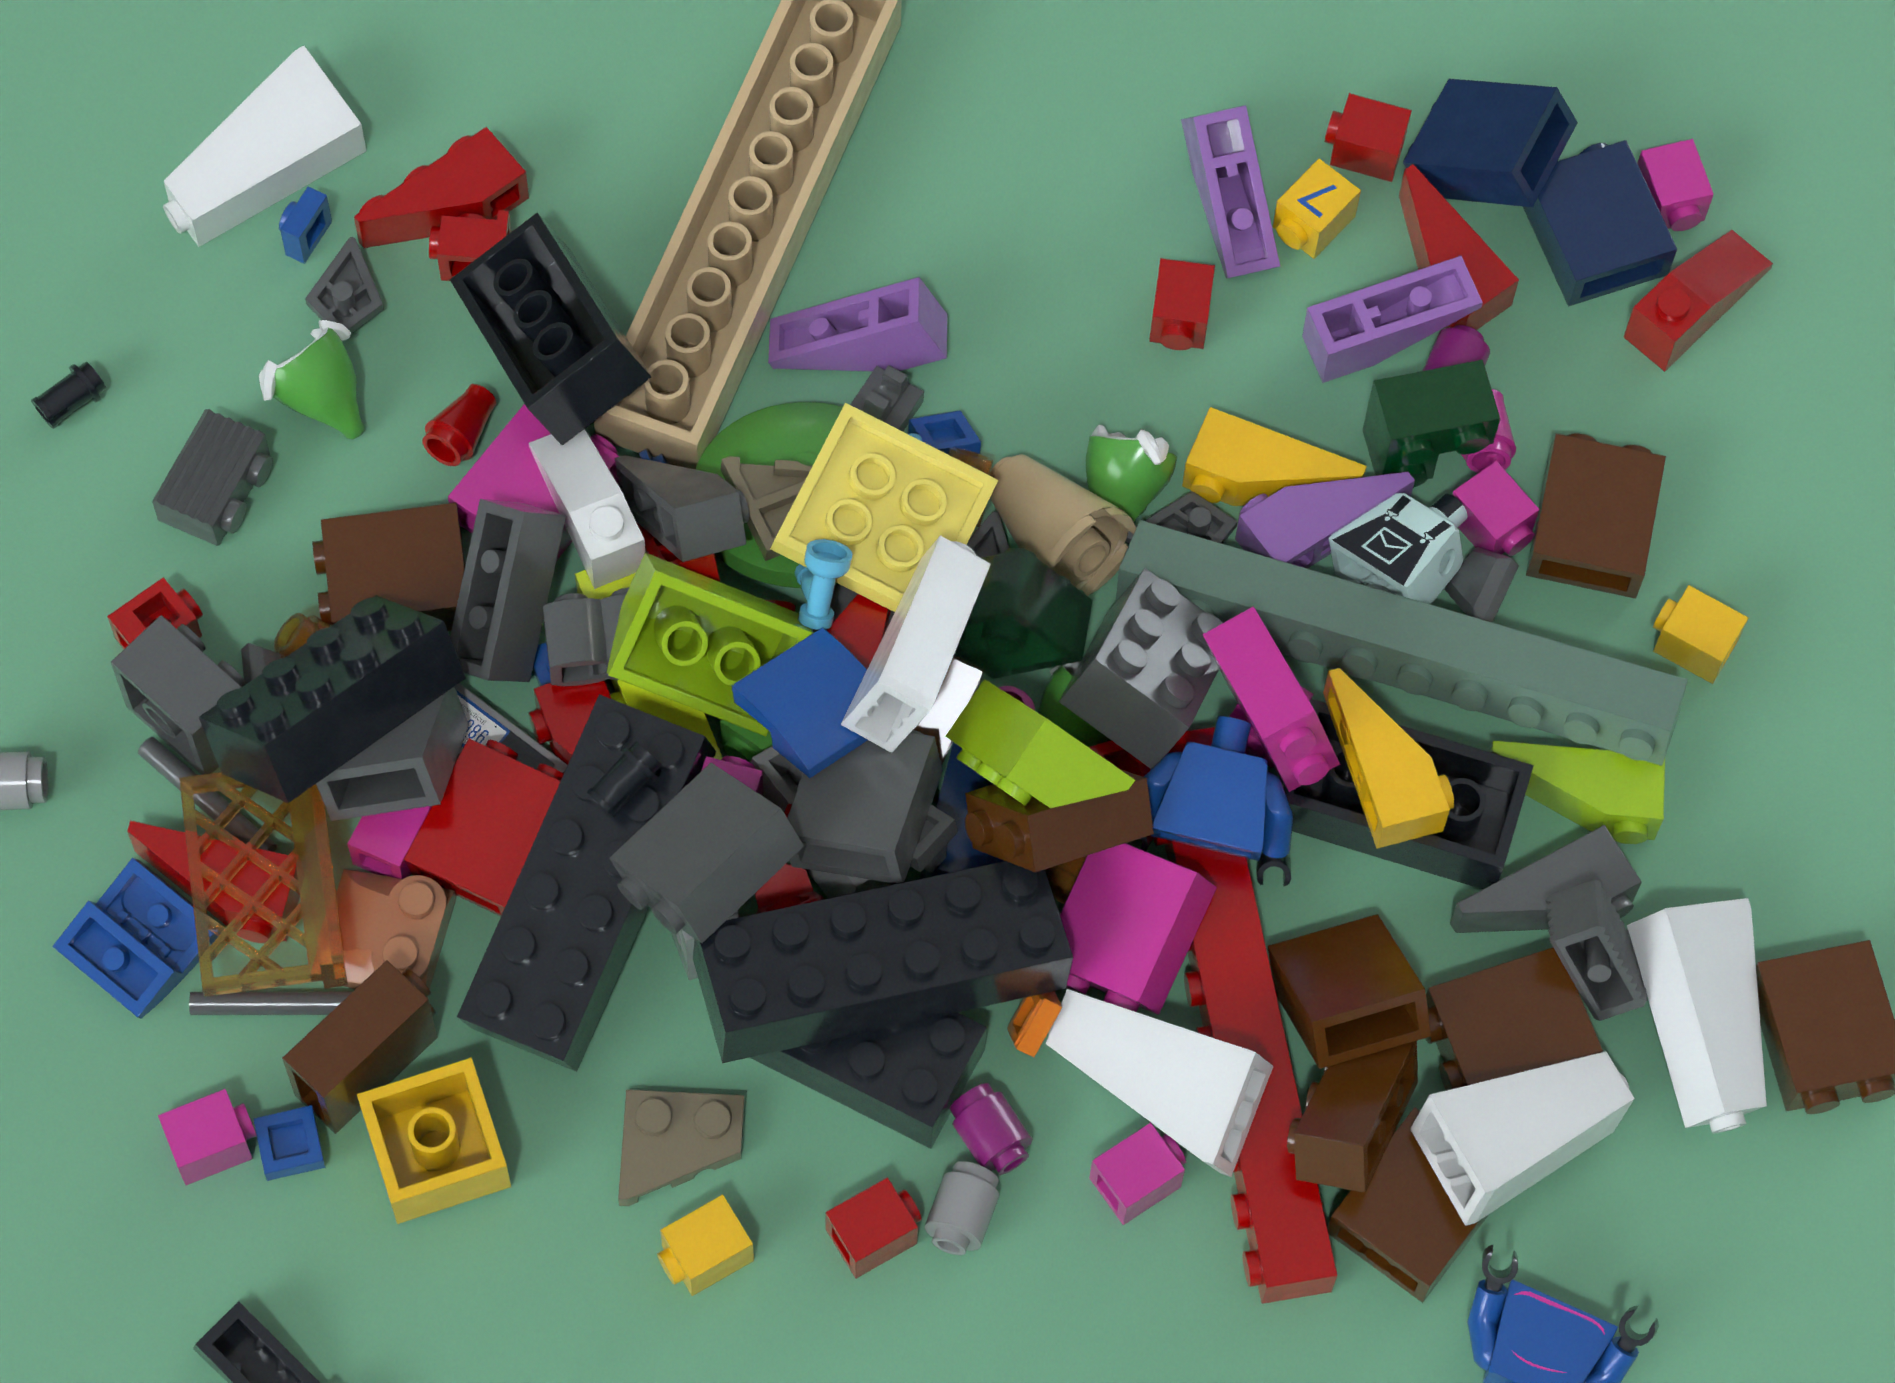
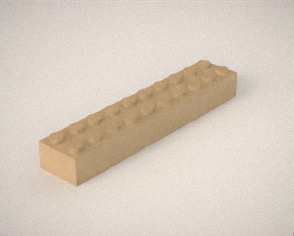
[594,0,902,469]

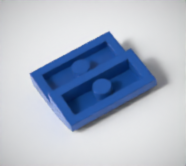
[732,627,868,778]
[52,857,225,1019]

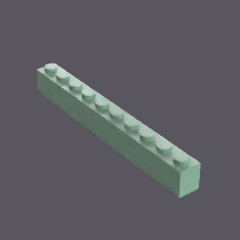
[1116,520,1688,766]

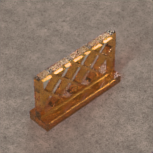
[179,772,348,997]

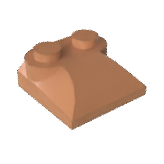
[311,869,456,989]

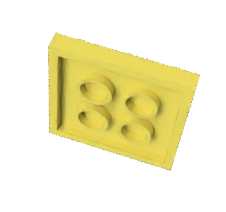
[770,403,998,612]

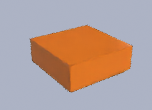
[1007,991,1062,1057]

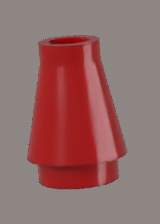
[422,384,497,466]

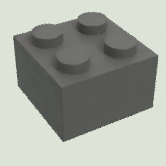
[111,615,246,779]

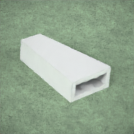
[163,46,366,247]
[841,535,991,753]
[1627,898,1767,1134]
[1046,989,1273,1177]
[1410,1051,1635,1226]

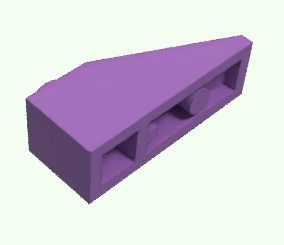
[1181,105,1280,278]
[1302,256,1483,383]
[768,277,948,371]
[1235,472,1415,569]

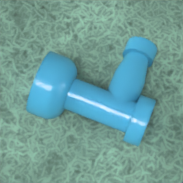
[795,539,853,630]

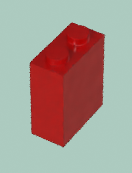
[404,738,564,917]

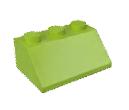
[607,552,813,736]
[945,679,1135,809]

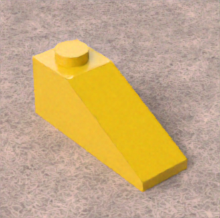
[1182,407,1367,506]
[1323,668,1454,849]

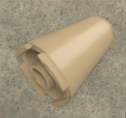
[989,454,1136,604]

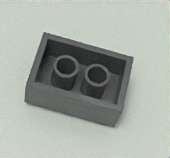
[1059,568,1222,769]

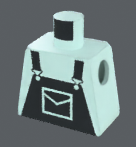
[1329,493,1468,605]

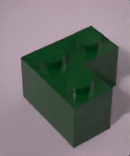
[1362,360,1500,488]

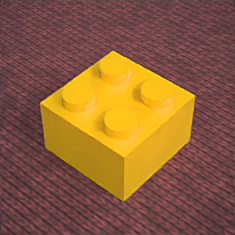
[357,1057,511,1224]

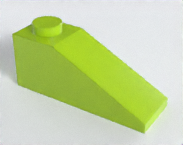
[1489,741,1665,844]

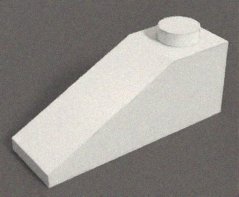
[529,429,645,589]

